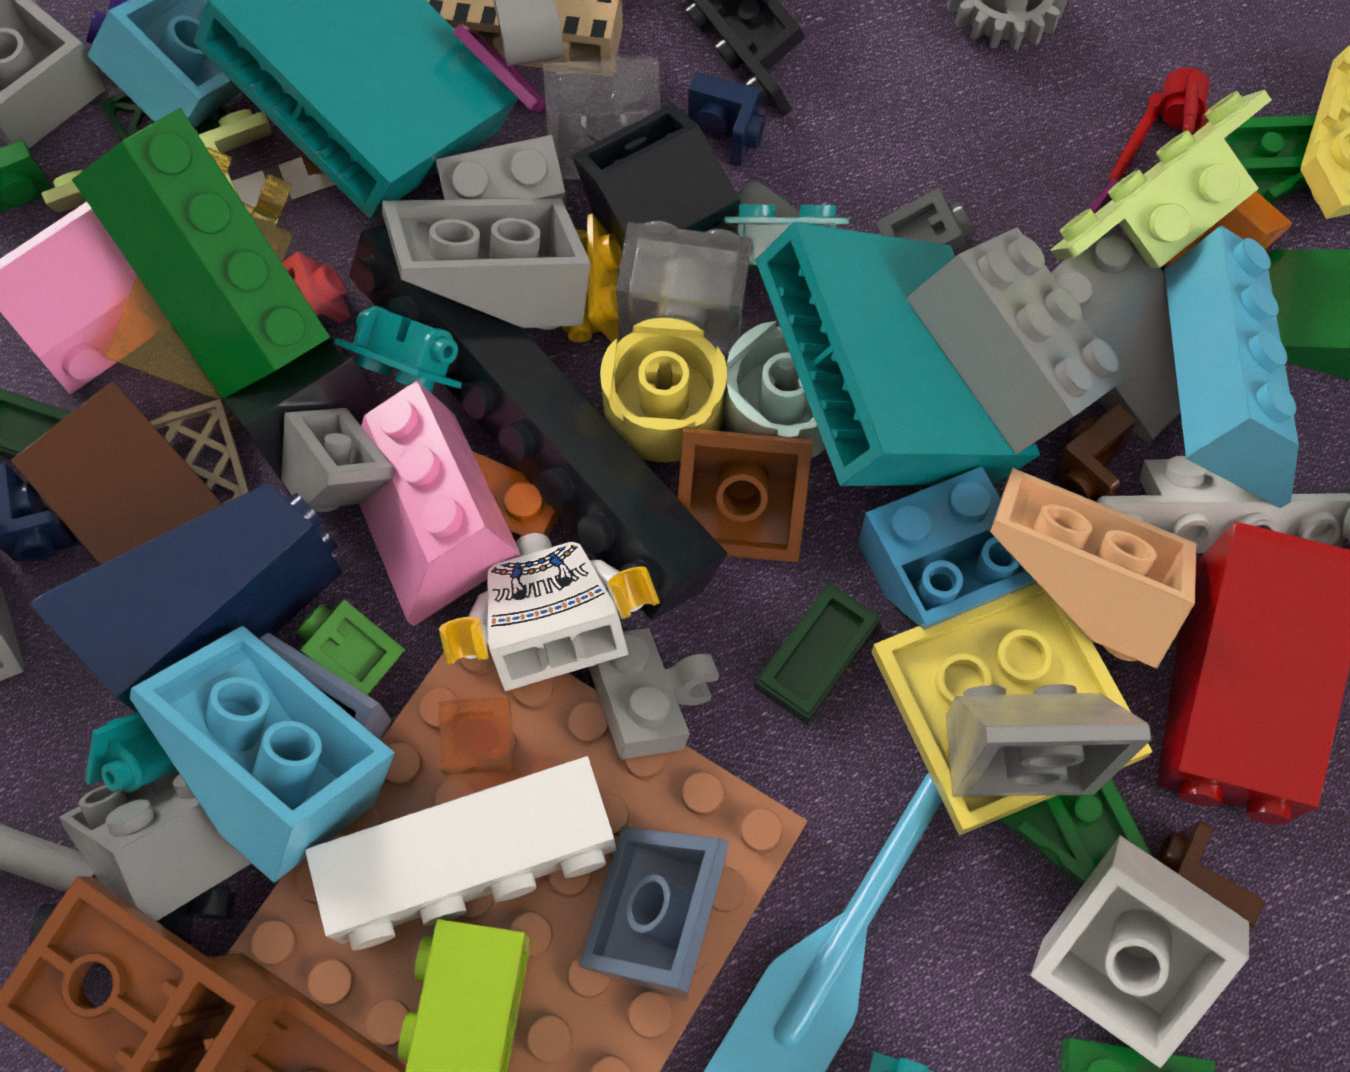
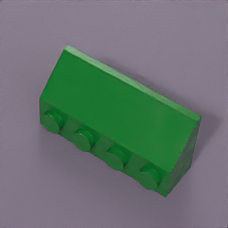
[72,108,330,398]

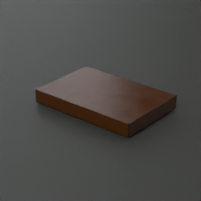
[10,380,223,565]

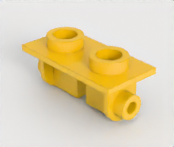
[562,214,625,343]

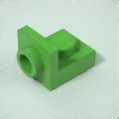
[294,599,405,695]

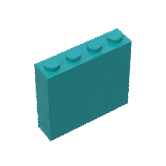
[193,0,519,219]
[755,222,1040,486]

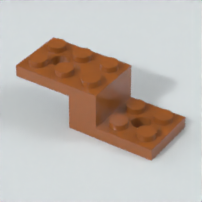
[0,876,406,1072]

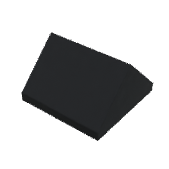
[221,337,381,496]

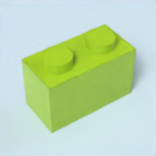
[398,919,532,1072]

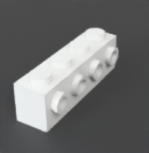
[305,756,617,950]

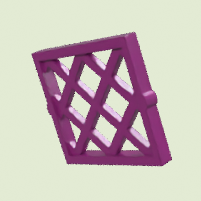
[453,23,550,113]

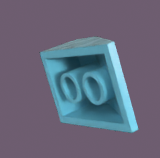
[87,0,242,129]
[129,626,395,883]

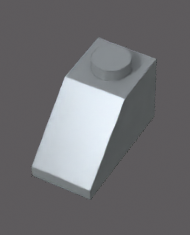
[281,408,393,512]

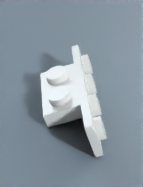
[1097,456,1350,553]

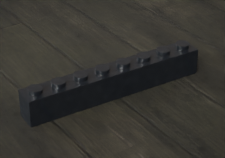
[349,225,728,621]

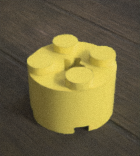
[600,318,727,463]

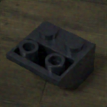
[572,103,741,263]

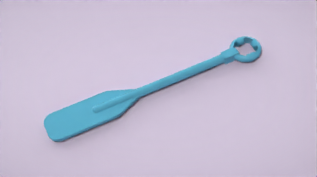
[704,772,943,1072]

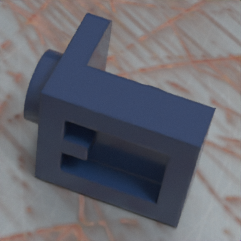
[688,72,766,167]
[0,463,76,561]

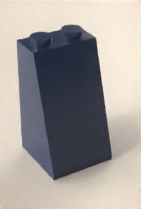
[30,482,342,712]

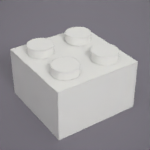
[1031,835,1249,1068]

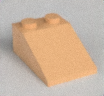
[990,468,1197,668]

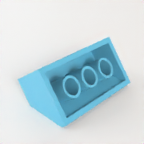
[1164,226,1299,508]

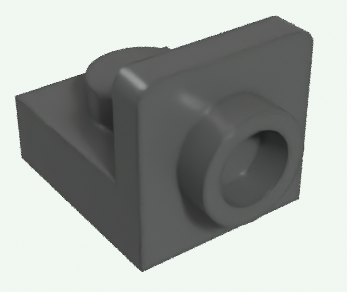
[876,187,976,254]

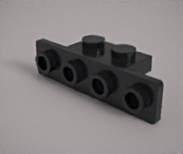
[683,0,805,117]

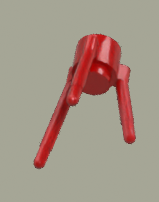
[1109,68,1210,181]

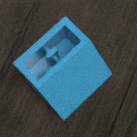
[858,466,1037,630]

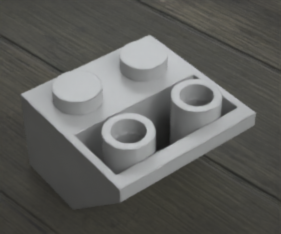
[59,770,251,921]

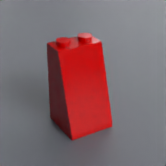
[1156,521,1350,825]

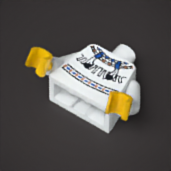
[439,533,660,691]

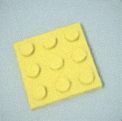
[871,583,1153,836]

